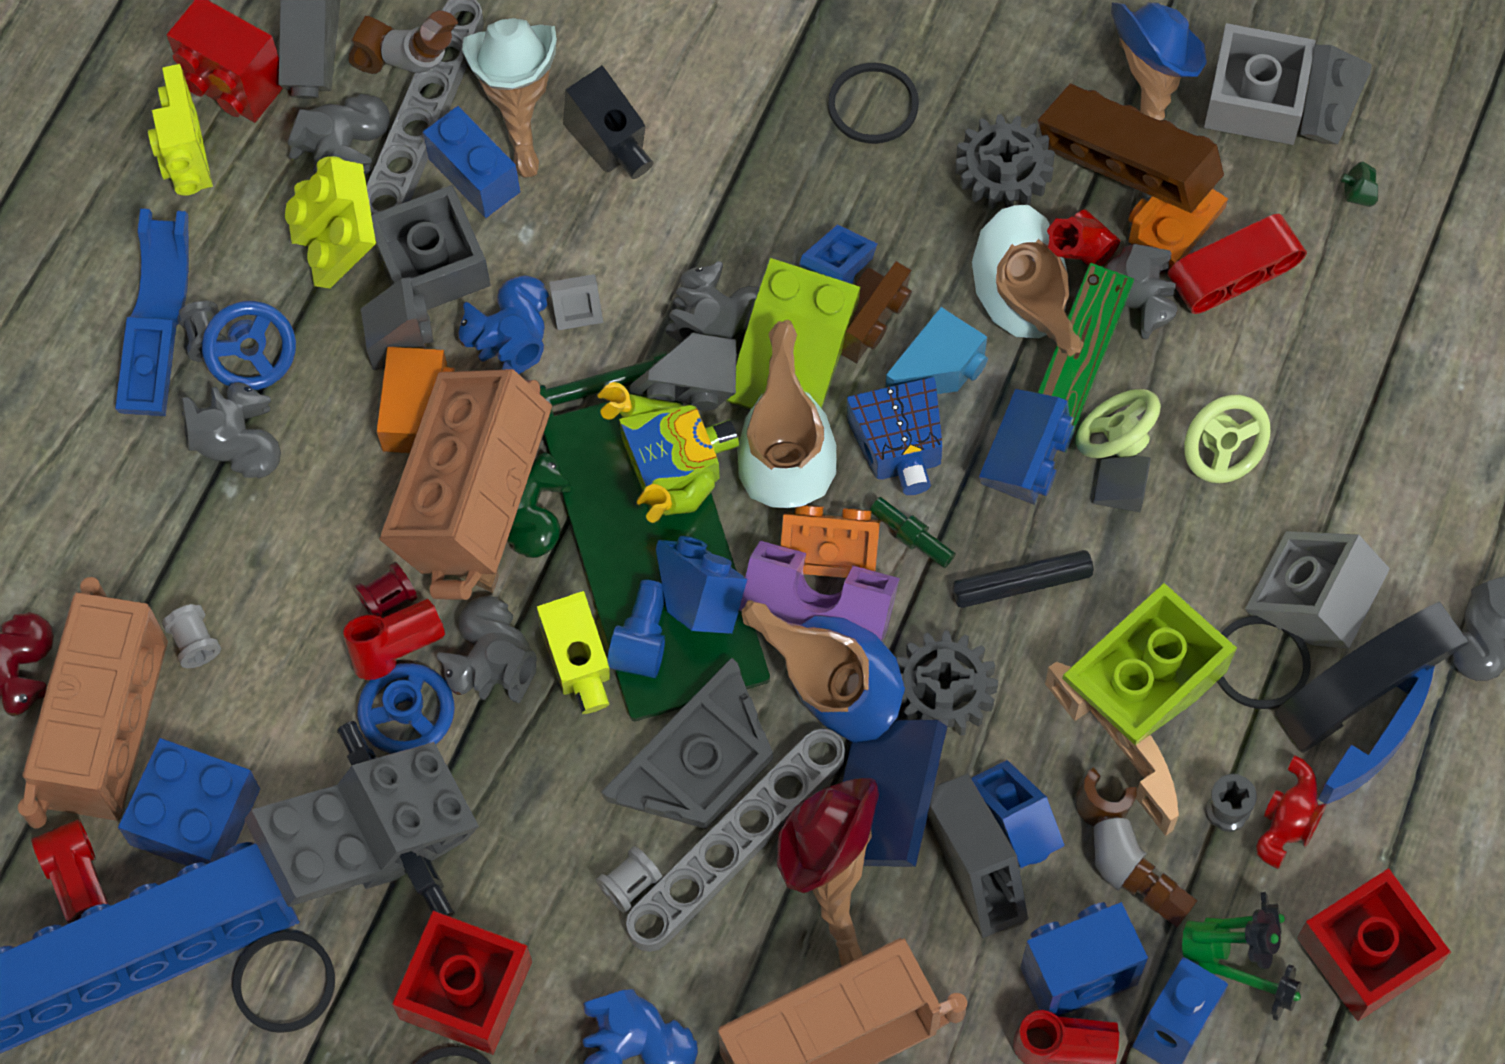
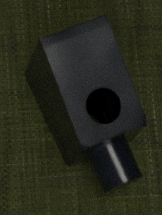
[563,65,653,179]

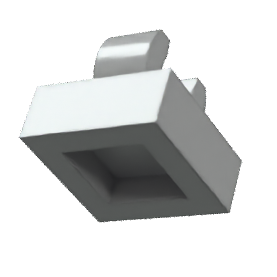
[549,274,603,330]

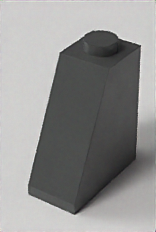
[279,0,341,99]
[927,773,1029,938]

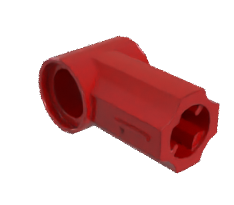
[1047,209,1120,266]
[343,599,445,680]
[31,819,108,924]
[1013,1010,1120,1064]

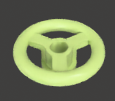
[1076,389,1161,458]
[1184,395,1271,483]

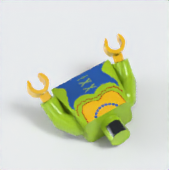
[597,382,739,523]

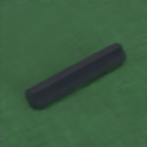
[952,550,1094,608]

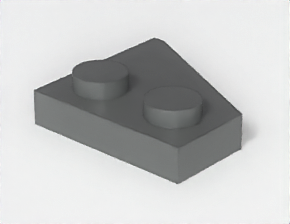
[1301,44,1372,144]

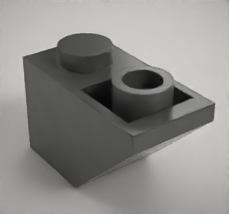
[361,277,434,370]
[630,333,736,411]

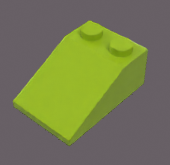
[726,258,860,409]
[1062,583,1237,745]

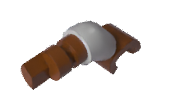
[349,10,458,74]
[1076,767,1198,928]

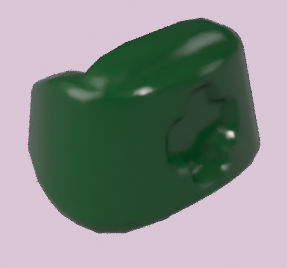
[1340,162,1378,207]

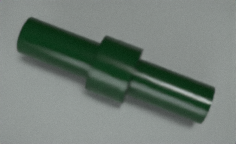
[870,497,956,568]

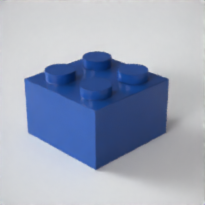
[118,738,260,866]
[1020,902,1148,1017]

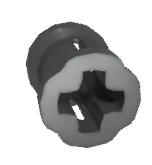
[177,301,227,362]
[1206,774,1257,832]

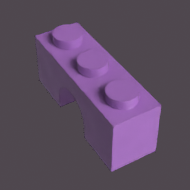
[739,541,900,641]

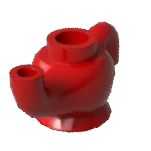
[1256,755,1327,870]

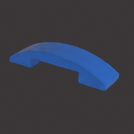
[1318,666,1435,804]

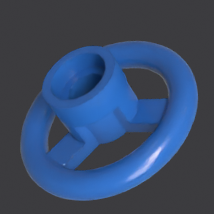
[202,301,296,390]
[357,663,455,754]

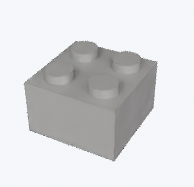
[1204,23,1316,145]

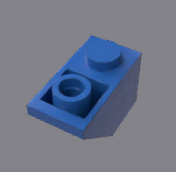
[656,536,748,633]

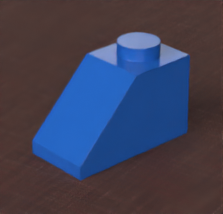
[971,760,1065,868]

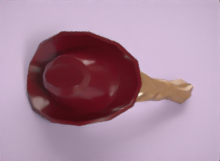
[777,778,879,966]

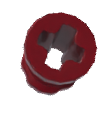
[354,562,418,618]

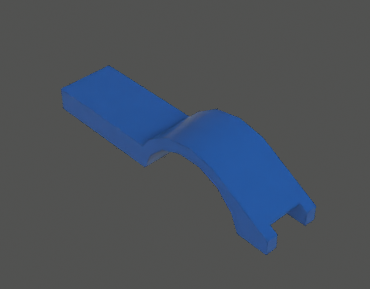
[115,208,189,416]

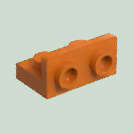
[1128,189,1228,269]
[781,505,881,578]

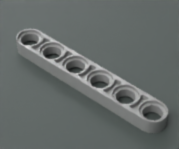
[367,0,484,215]
[626,729,845,952]

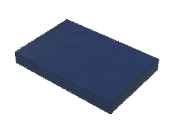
[843,720,947,867]

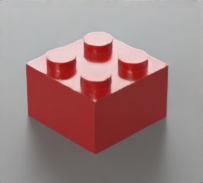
[166,0,283,123]
[1297,868,1451,1022]
[392,911,532,1055]

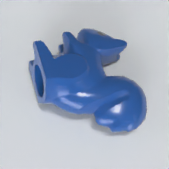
[458,275,549,374]
[583,989,698,1064]

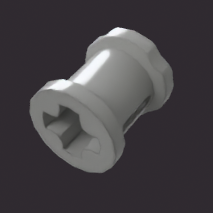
[162,604,221,668]
[596,846,662,913]

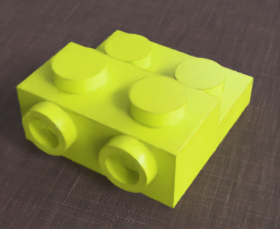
[148,64,213,196]
[285,156,376,289]

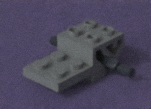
[244,721,479,917]

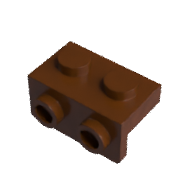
[841,261,912,364]

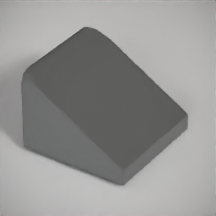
[1093,456,1151,513]

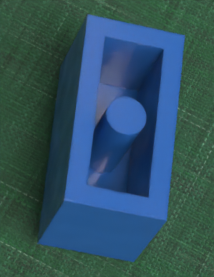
[423,106,521,218]

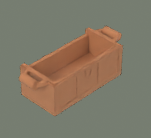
[379,369,552,600]
[18,577,168,828]
[718,938,967,1064]

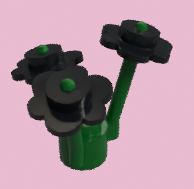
[1182,892,1301,1021]

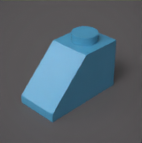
[885,307,988,394]

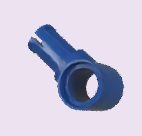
[607,580,665,678]

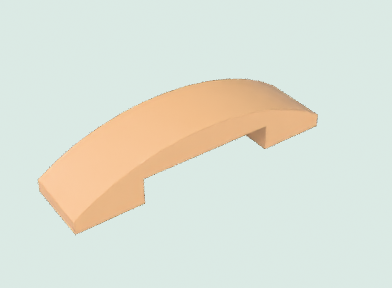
[1045,662,1179,836]

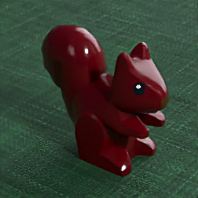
[0,612,54,716]

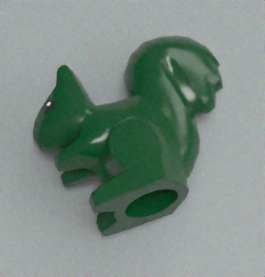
[507,453,573,558]

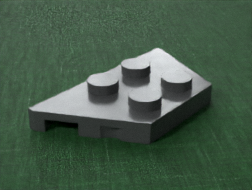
[601,658,773,829]

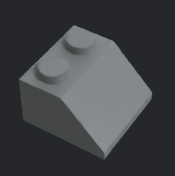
[1245,531,1390,648]

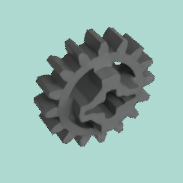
[955,114,1055,210]
[897,630,998,737]

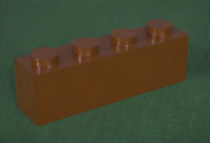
[1037,83,1224,213]

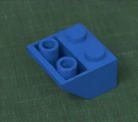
[979,389,1075,505]

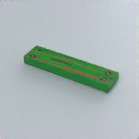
[1038,263,1134,453]

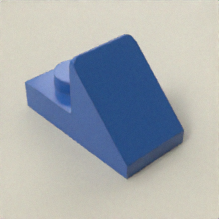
[800,224,878,284]

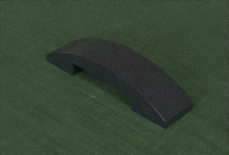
[1275,601,1469,753]

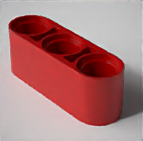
[1167,214,1307,314]

